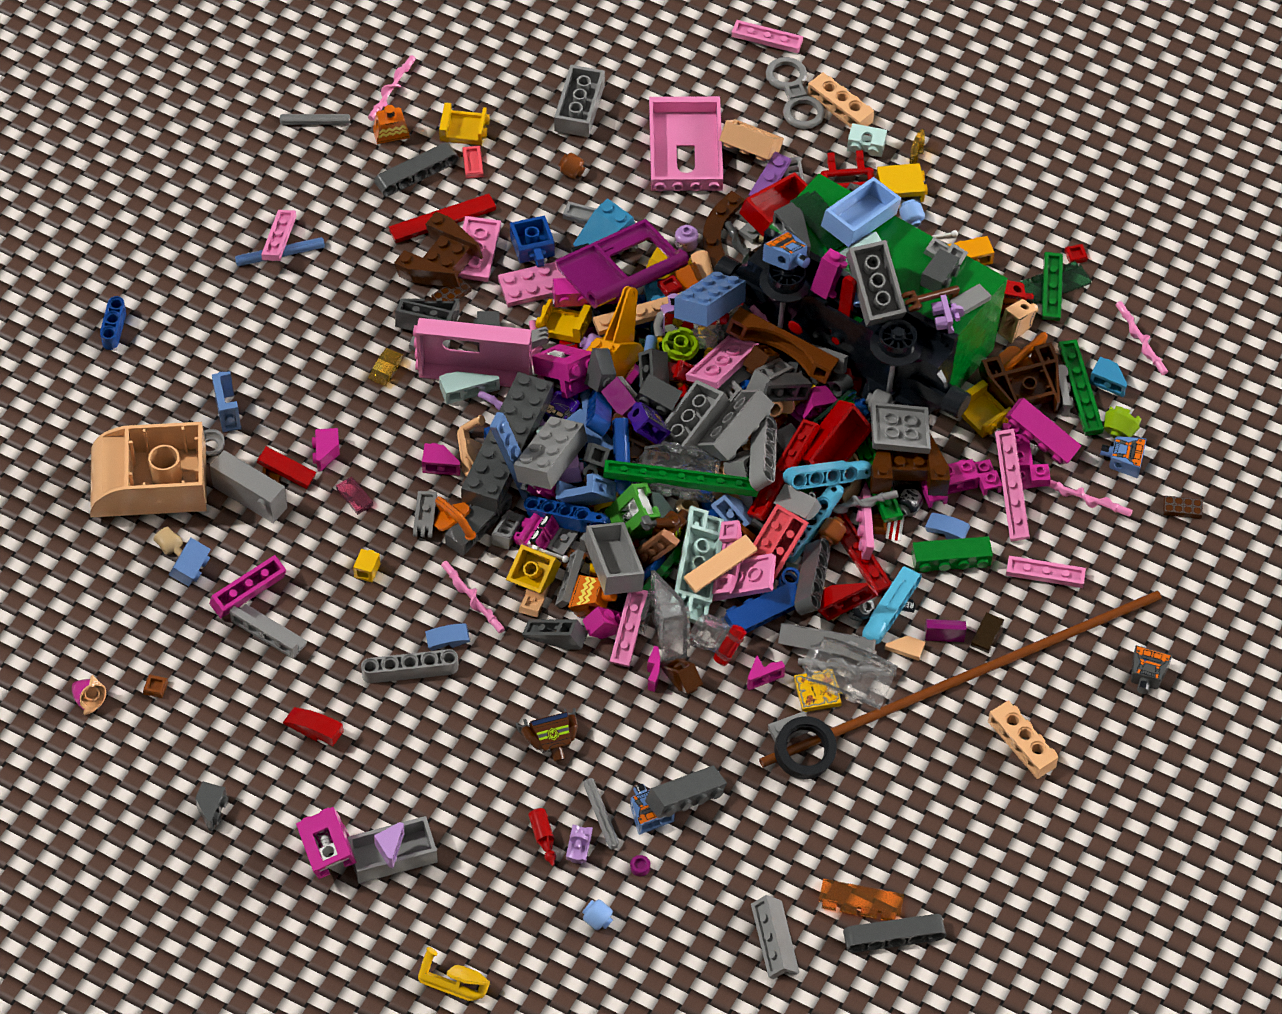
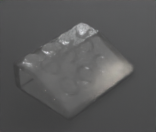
[651,570,690,662]

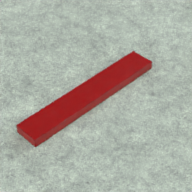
[389,193,496,244]
[747,419,821,522]

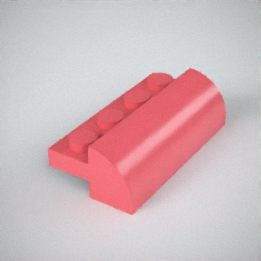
[750,504,809,581]

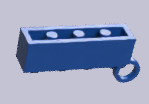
[723,567,800,633]

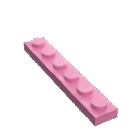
[995,429,1030,542]

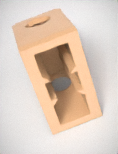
[998,299,1038,344]

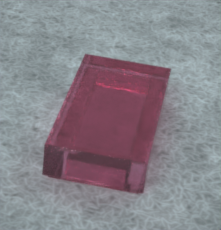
[336,476,373,515]

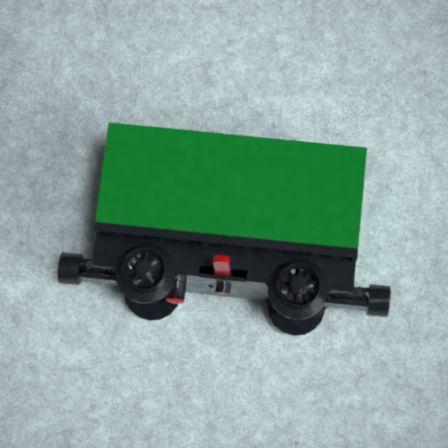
[713,174,1008,419]

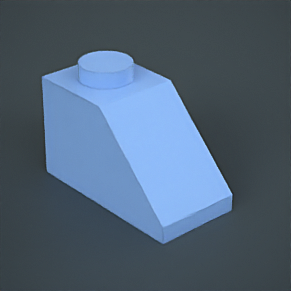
[711,493,752,527]

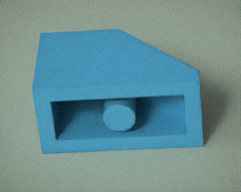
[1090,357,1127,398]

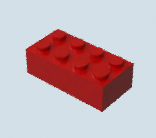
[739,172,808,237]
[800,400,872,477]

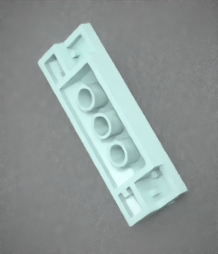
[671,506,724,626]

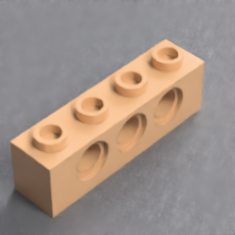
[807,72,874,128]
[988,700,1058,779]

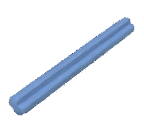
[235,237,325,266]

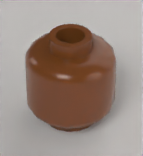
[558,153,586,179]
[818,516,846,546]

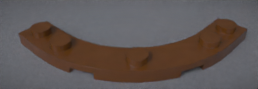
[703,191,745,270]

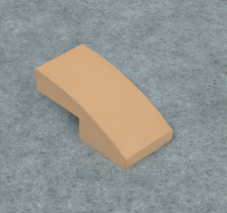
[519,585,550,617]

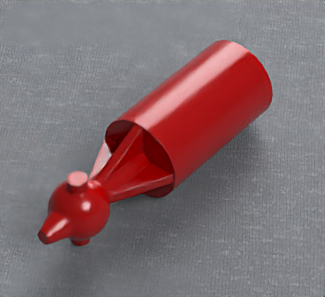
[528,808,556,866]

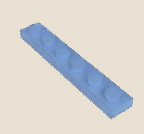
[490,412,532,500]

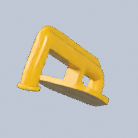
[418,947,490,1001]

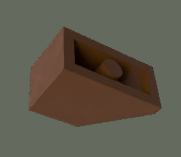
[743,345,781,375]
[661,658,703,694]

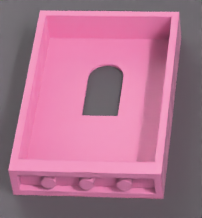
[649,96,723,191]
[413,318,532,387]

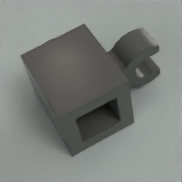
[582,443,610,476]

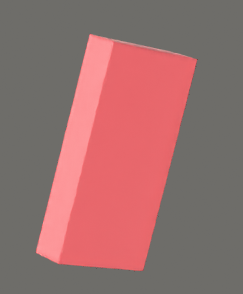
[462,146,484,179]

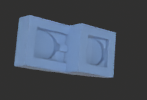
[925,513,970,539]
[425,623,470,651]

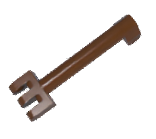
[901,285,960,312]

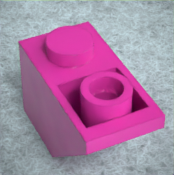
[312,428,340,471]
[582,607,622,639]

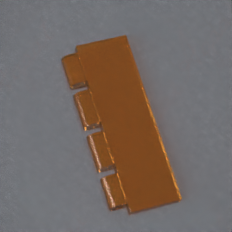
[819,879,904,921]

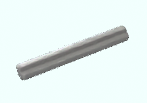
[280,114,350,125]
[584,778,619,850]

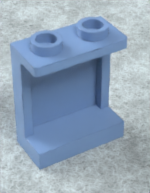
[212,371,241,432]
[555,473,617,507]

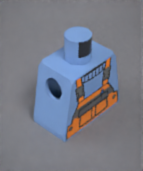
[763,231,810,270]
[1100,436,1146,478]
[631,784,674,835]

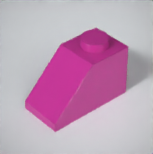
[802,385,838,419]
[422,443,461,476]

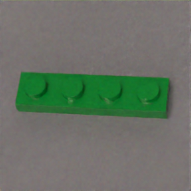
[1041,252,1063,321]

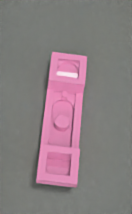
[712,520,742,595]

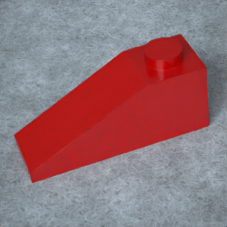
[818,583,878,621]

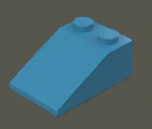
[573,198,635,247]

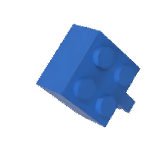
[510,215,555,267]

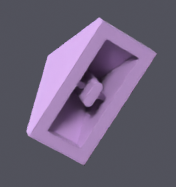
[374,822,404,868]

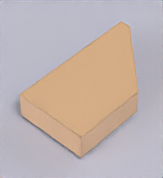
[885,636,926,661]

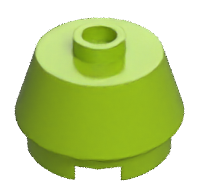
[662,327,699,363]
[1104,406,1141,438]

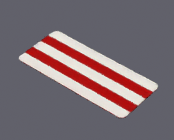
[886,517,904,541]

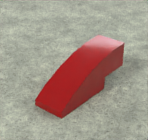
[283,707,344,746]

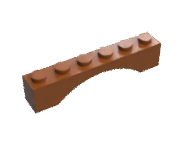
[726,307,839,384]

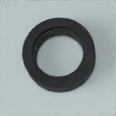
[774,716,837,779]

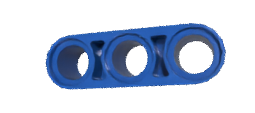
[100,296,126,350]

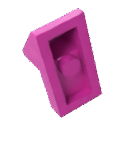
[747,656,785,690]

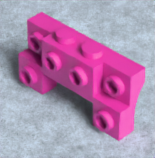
[1002,423,1051,490]
[917,459,1002,508]

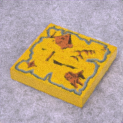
[794,669,842,712]

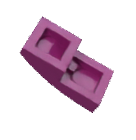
[647,646,660,692]

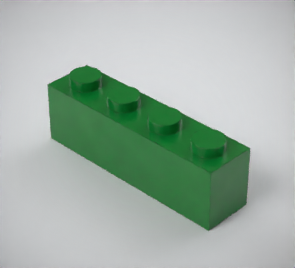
[911,536,993,573]

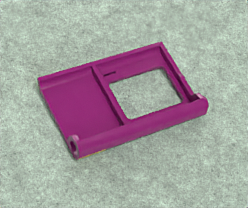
[555,219,689,308]

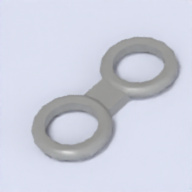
[765,57,825,129]

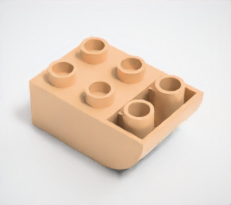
[90,422,207,517]

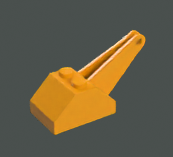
[586,286,644,377]

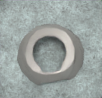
[203,429,225,456]

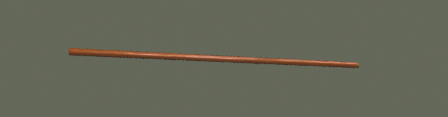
[759,590,1162,768]

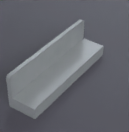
[229,604,307,659]
[751,895,799,979]

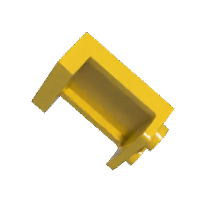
[439,103,490,145]
[876,163,928,202]
[535,299,592,343]
[961,380,1011,438]

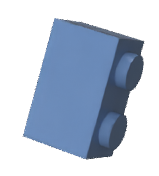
[169,538,211,587]

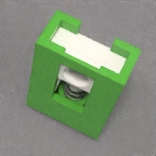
[604,483,661,542]

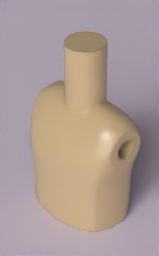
[153,526,183,557]

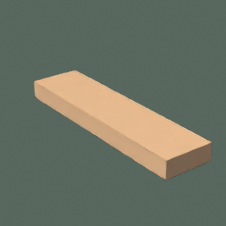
[683,534,758,594]

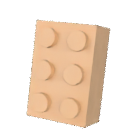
[719,119,784,161]

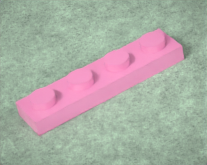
[731,20,803,53]
[261,210,297,261]
[855,489,874,560]
[1006,556,1086,588]
[610,590,649,667]

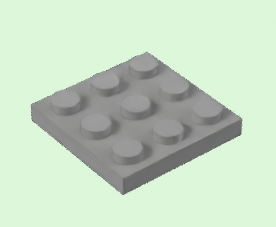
[870,402,931,454]

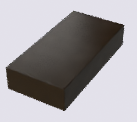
[971,612,1004,653]

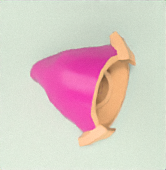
[72,675,106,715]

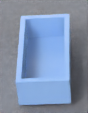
[821,177,902,247]

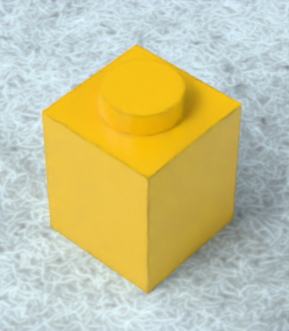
[353,549,380,583]

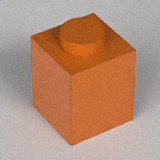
[674,262,703,291]

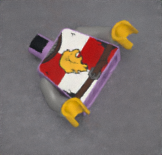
[653,293,711,350]

